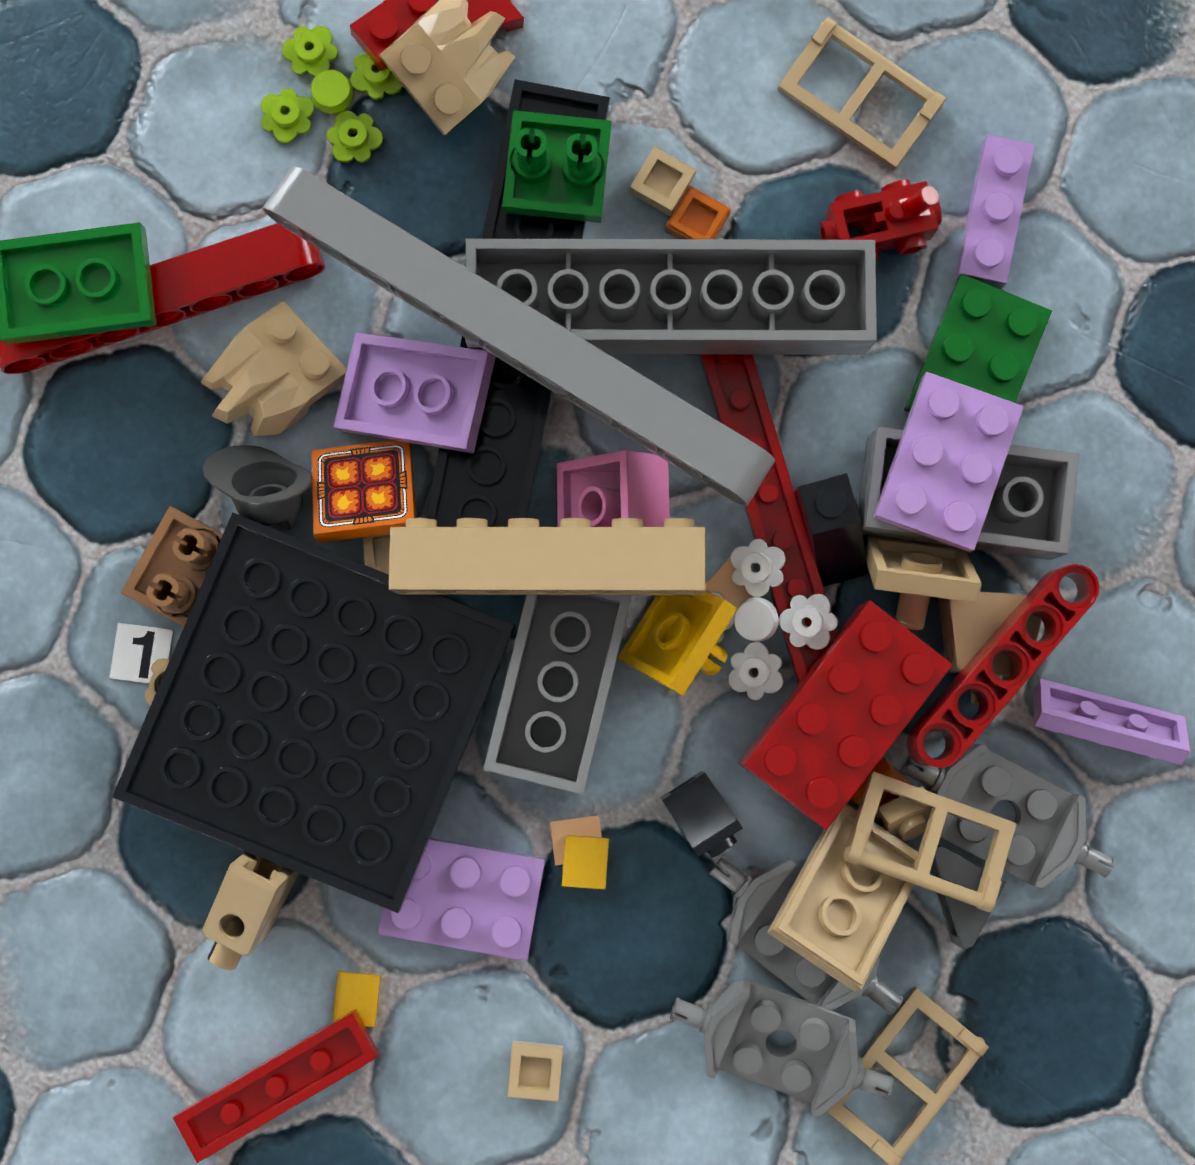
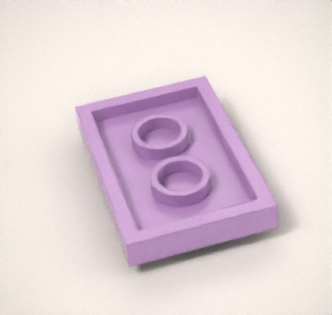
[333,332,496,453]
[873,372,1024,552]
[378,838,545,961]

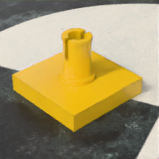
[617,591,738,696]

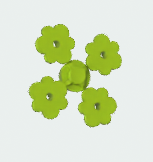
[261,26,403,163]

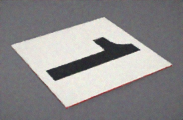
[109,623,173,683]

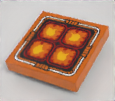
[311,440,416,543]

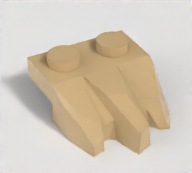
[378,0,515,135]
[201,301,347,437]

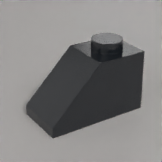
[794,473,867,587]

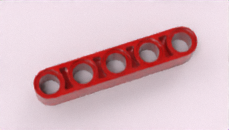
[906,564,1100,768]

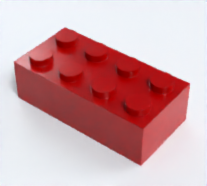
[738,600,953,830]

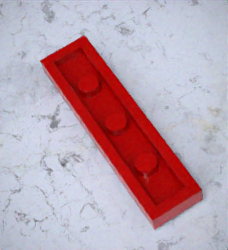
[173,1009,380,1163]

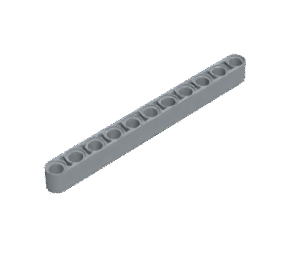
[263,165,775,506]

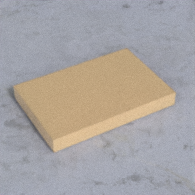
[767,804,918,992]

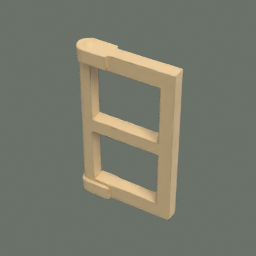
[778,16,946,170]
[843,771,1017,913]
[826,987,989,1165]

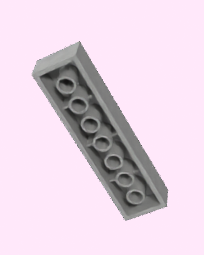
[465,239,877,355]

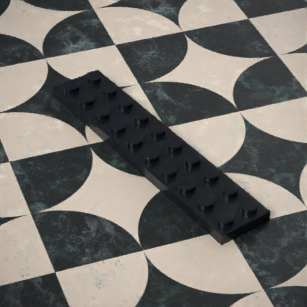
[425,79,610,527]

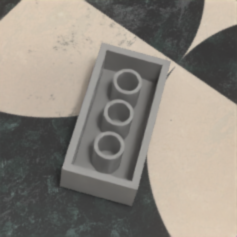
[858,427,1079,560]
[483,595,632,795]

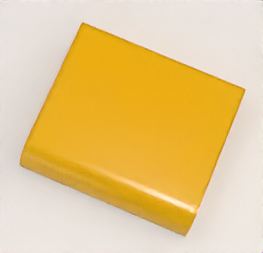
[562,835,609,889]
[332,971,381,1027]

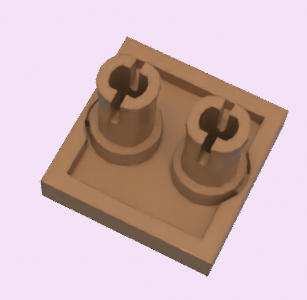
[121,506,223,627]

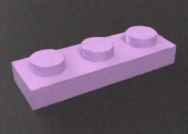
[955,134,1035,288]
[1033,678,1191,765]

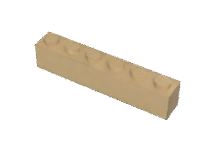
[389,518,706,596]

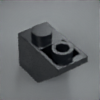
[660,771,743,858]

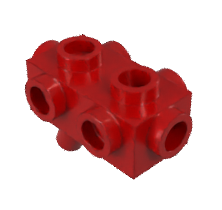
[820,180,942,260]

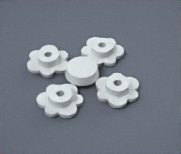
[712,539,838,700]

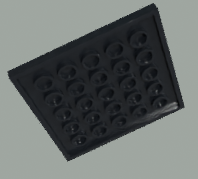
[112,512,515,913]

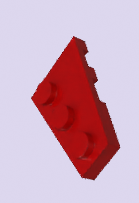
[350,0,524,71]

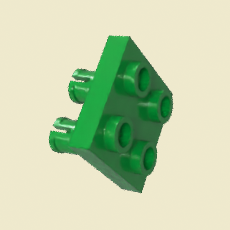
[502,110,612,223]

